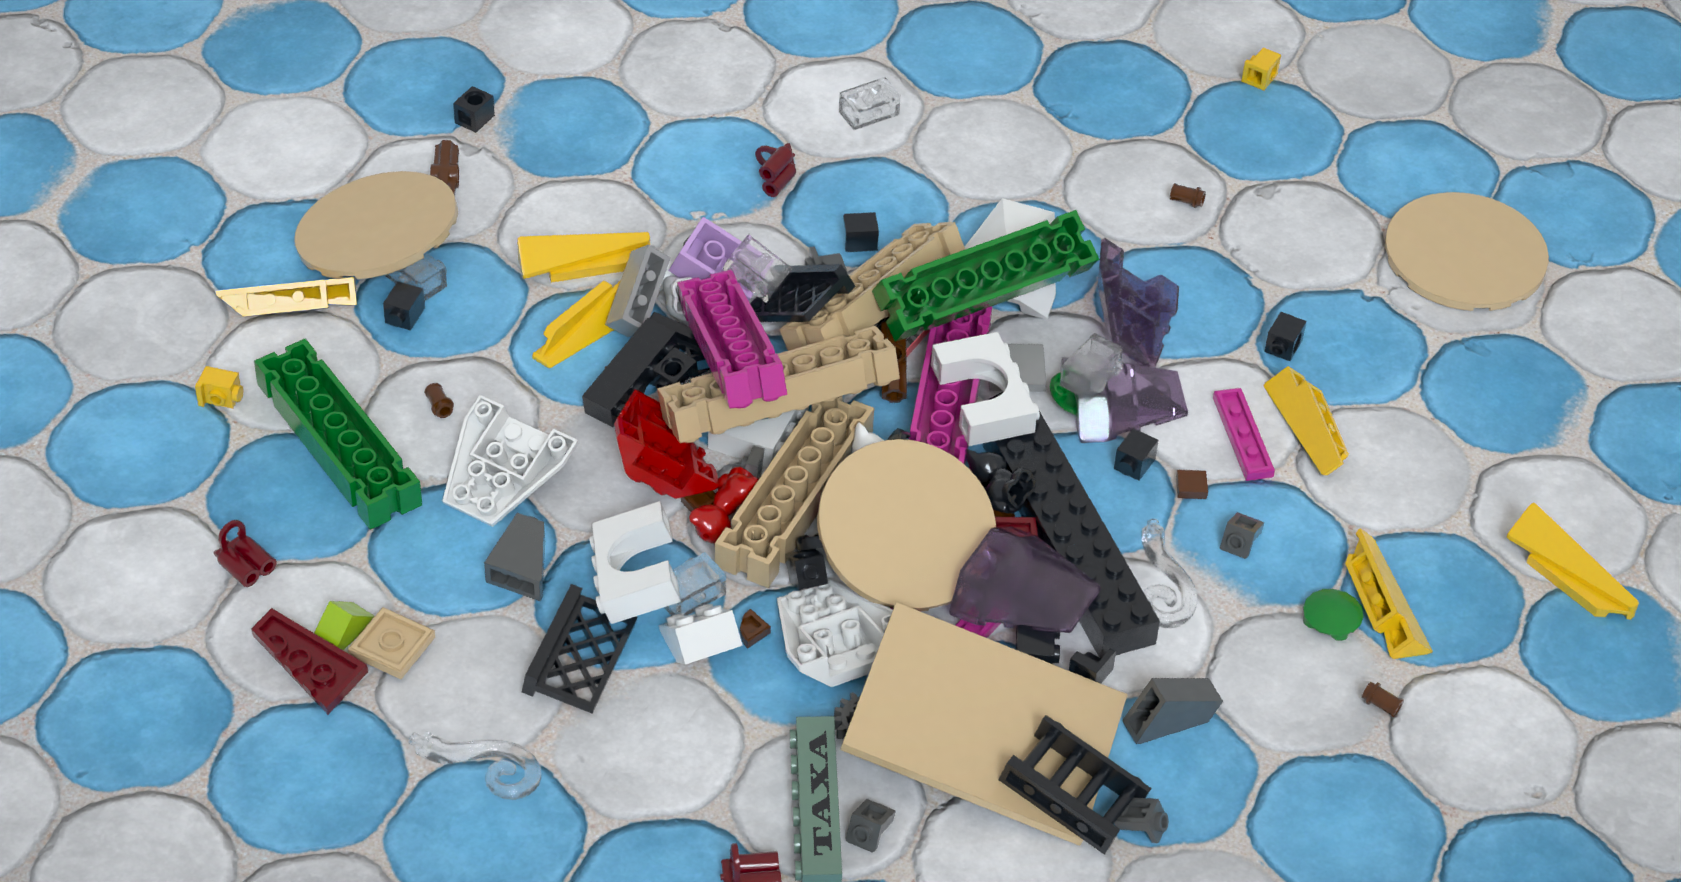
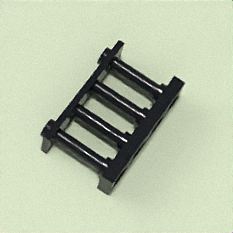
[998,715,1152,855]

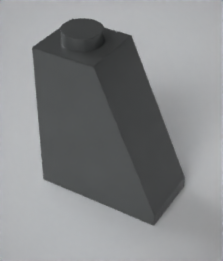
[484,513,545,601]
[1122,678,1223,744]

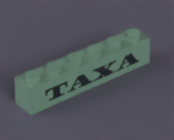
[790,716,842,882]

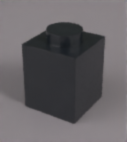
[383,281,425,330]
[1114,428,1159,481]

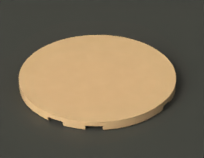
[295,171,458,279]
[1385,192,1549,311]
[817,439,996,611]

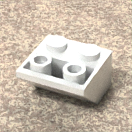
[659,604,743,665]

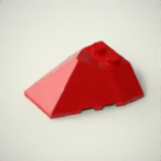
[614,389,719,499]

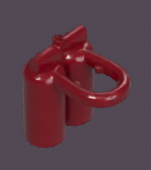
[755,143,796,197]
[213,520,277,587]
[720,843,782,882]

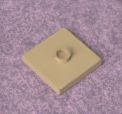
[348,607,435,679]

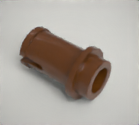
[1170,183,1206,208]
[424,383,454,418]
[1362,682,1404,717]

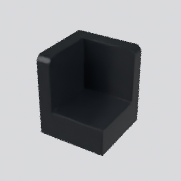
[843,212,879,252]
[1069,648,1116,684]

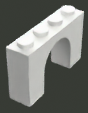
[931,332,1040,446]
[708,407,809,468]
[589,501,681,624]

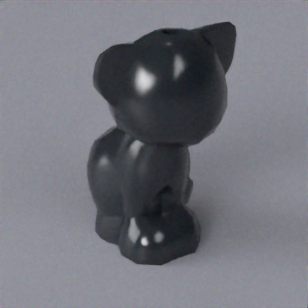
[965,449,1036,514]

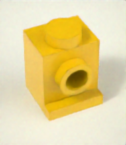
[1241,47,1281,91]
[195,366,244,409]

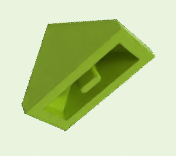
[314,601,375,650]

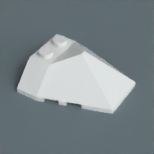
[965,198,1056,320]

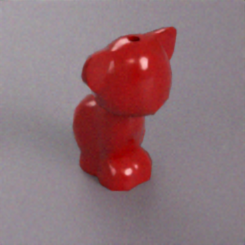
[689,467,759,545]

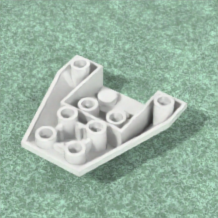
[442,395,579,527]
[777,580,893,687]

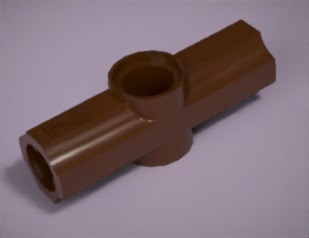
[430,140,459,196]
[881,318,907,403]

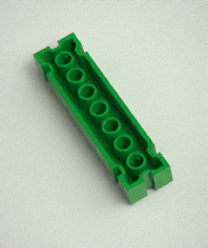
[872,210,1100,342]
[254,338,422,530]

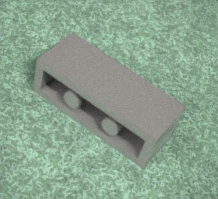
[605,245,671,337]

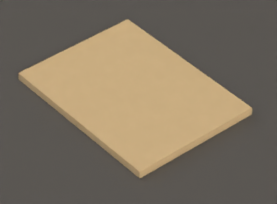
[840,602,1127,846]

